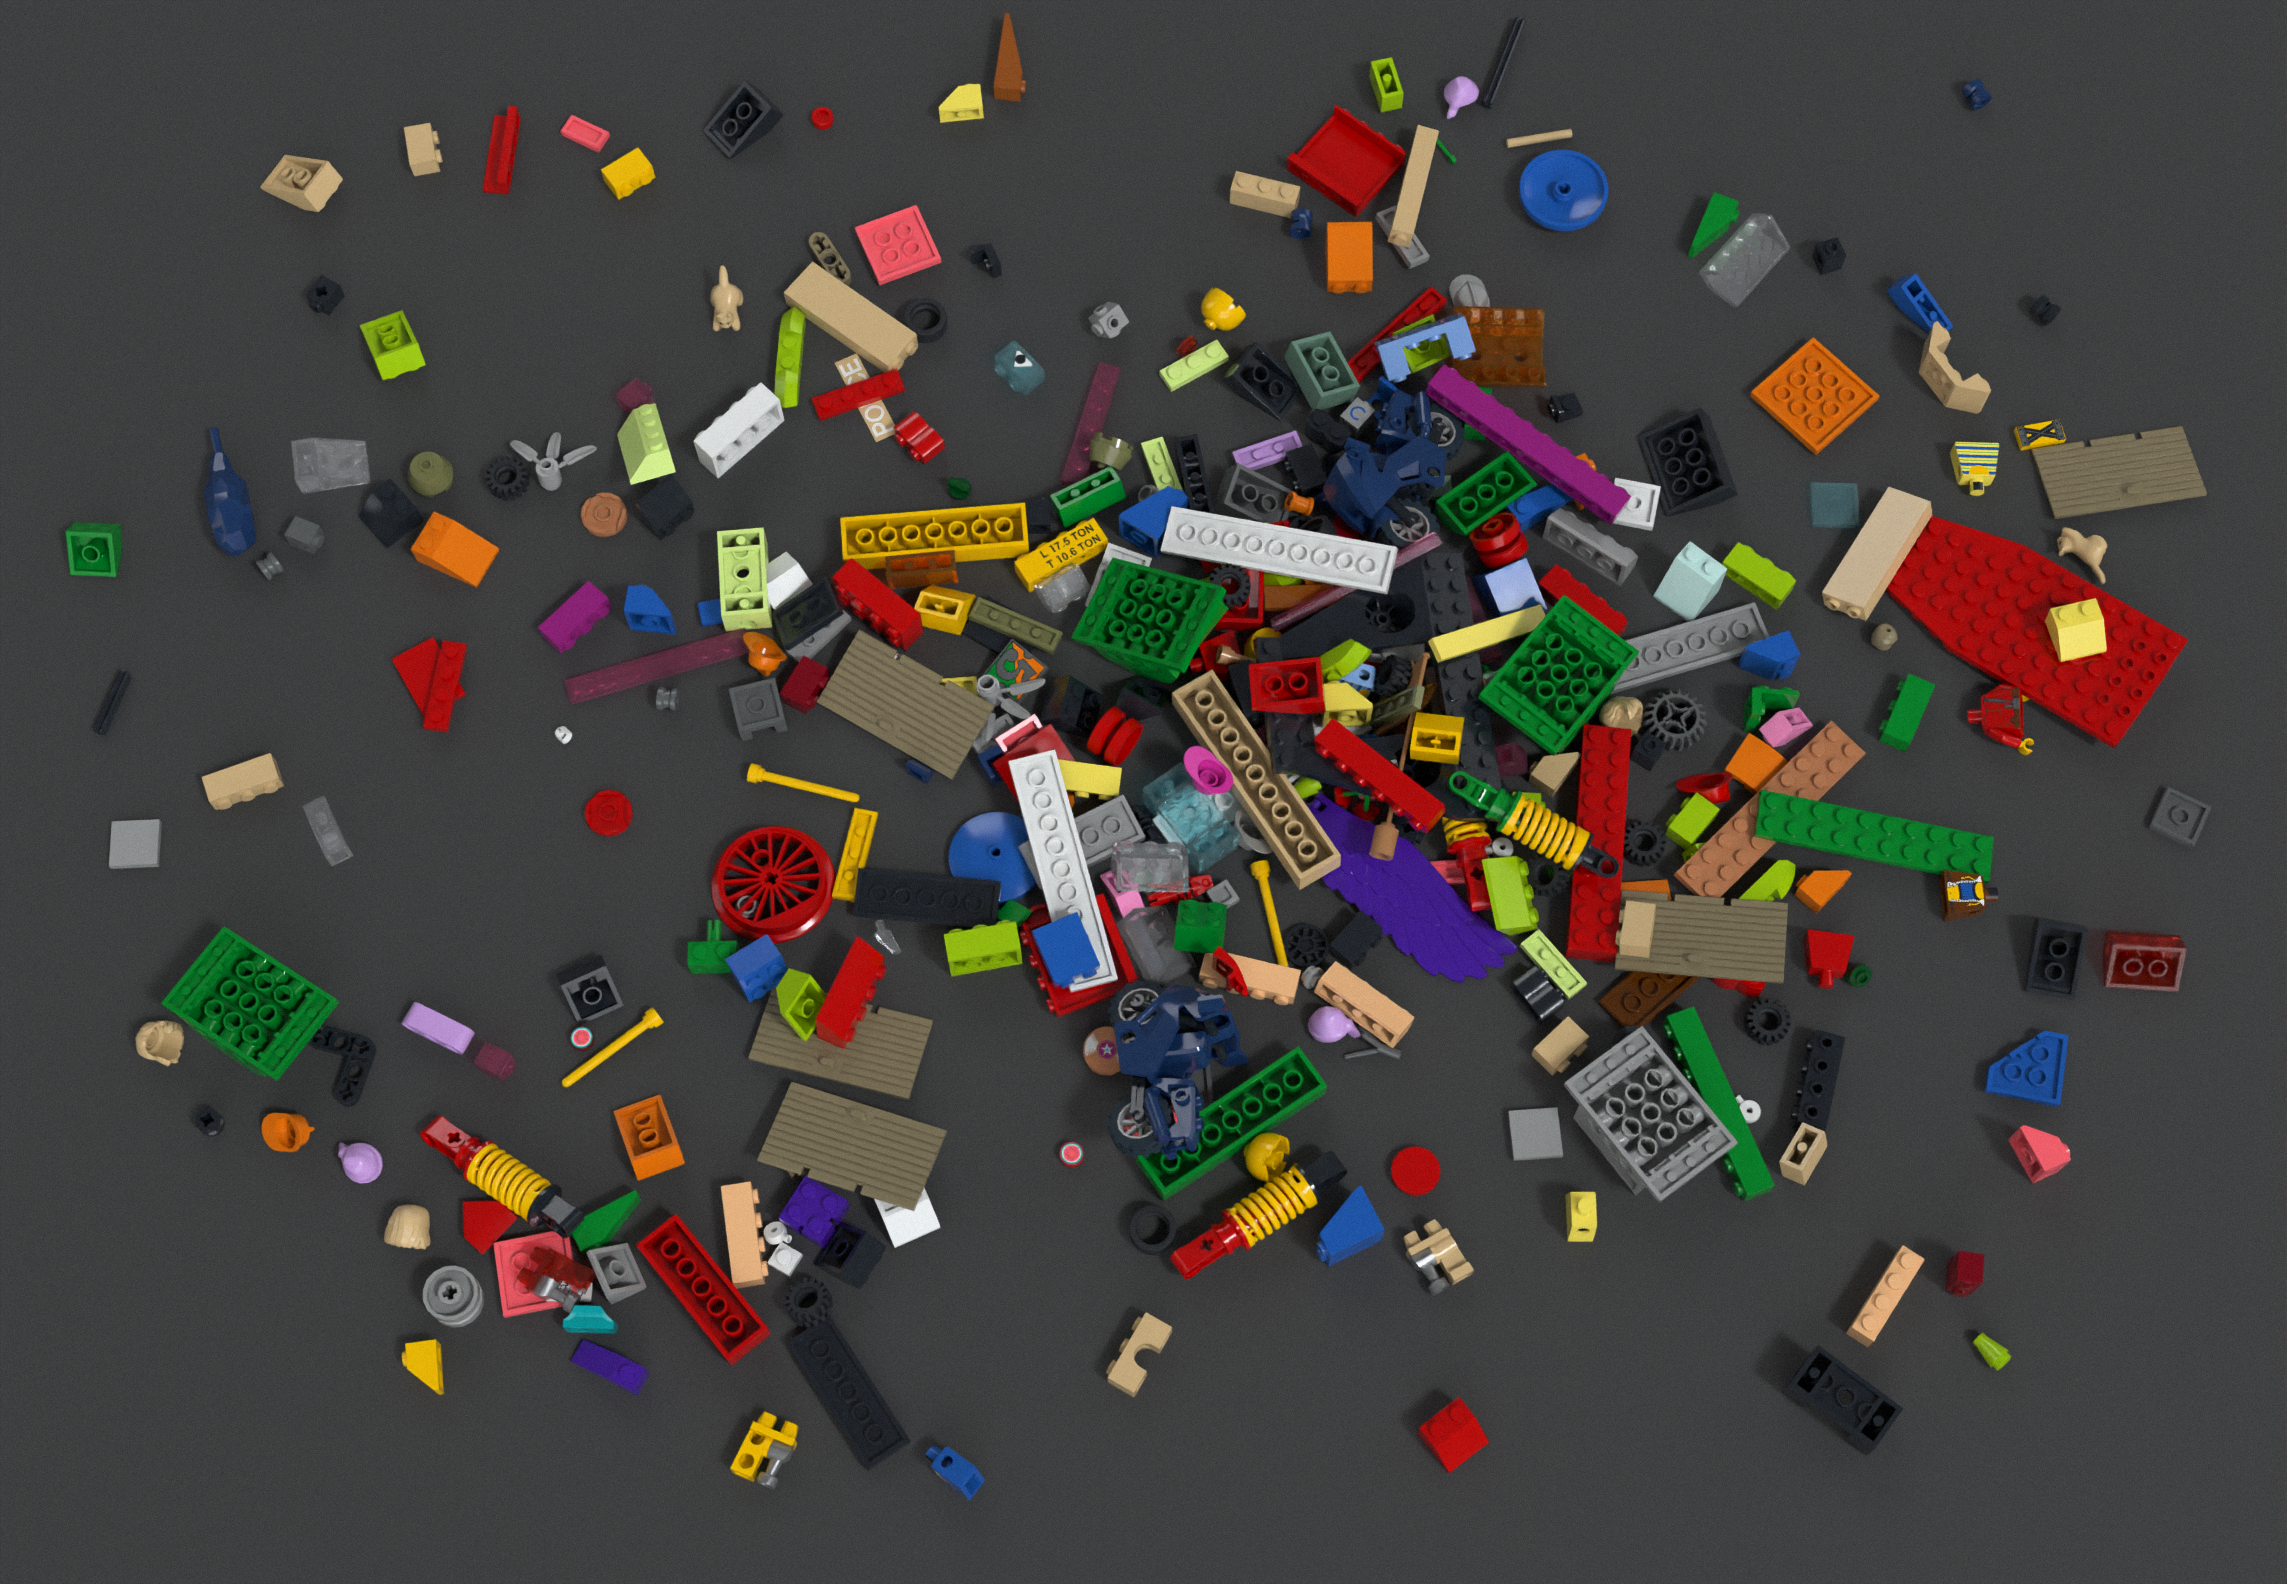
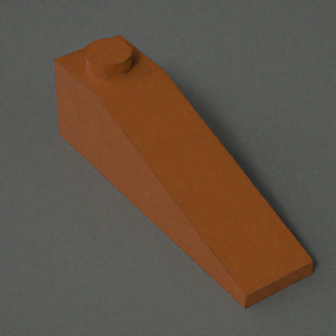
[994,13,1027,101]

